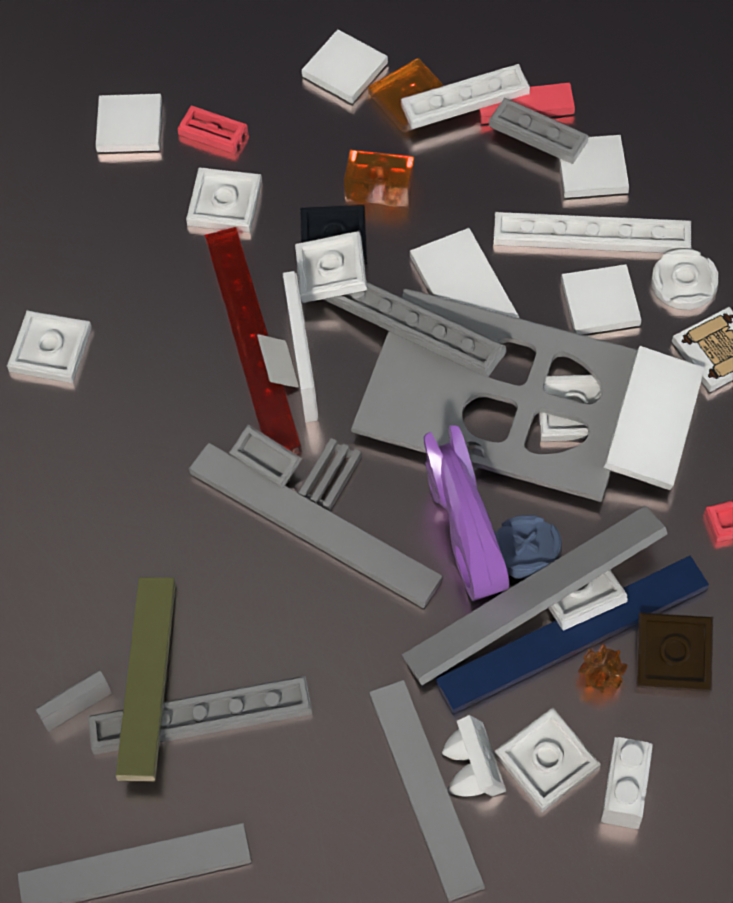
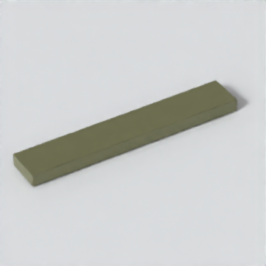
[116,577,176,781]

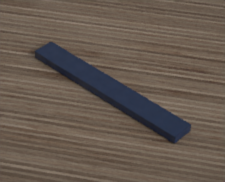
[436,555,709,714]

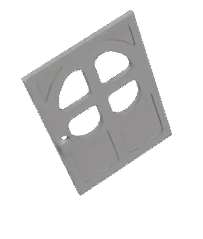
[351,288,637,502]

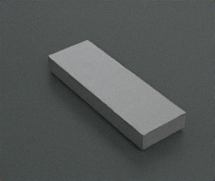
[489,98,589,164]

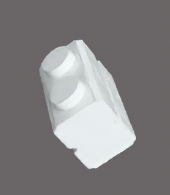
[601,737,653,829]

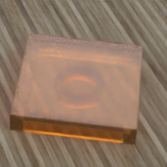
[368,58,444,133]

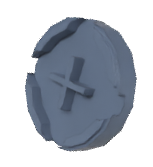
[494,515,562,579]

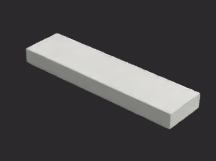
[401,64,530,129]

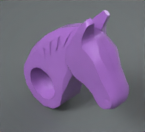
[424,425,509,601]

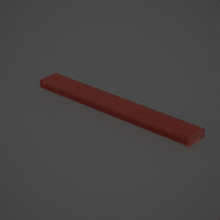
[205,227,302,454]

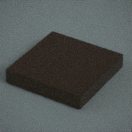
[636,613,713,692]

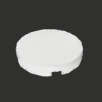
[651,248,718,310]

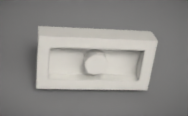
[442,715,506,797]

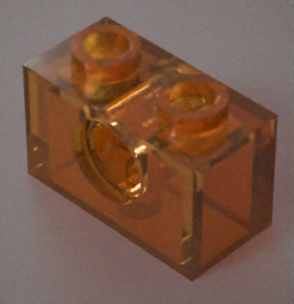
[344,150,414,207]

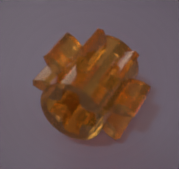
[578,644,628,693]

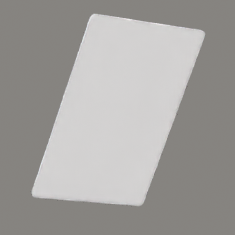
[257,334,299,388]

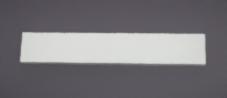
[494,212,691,253]

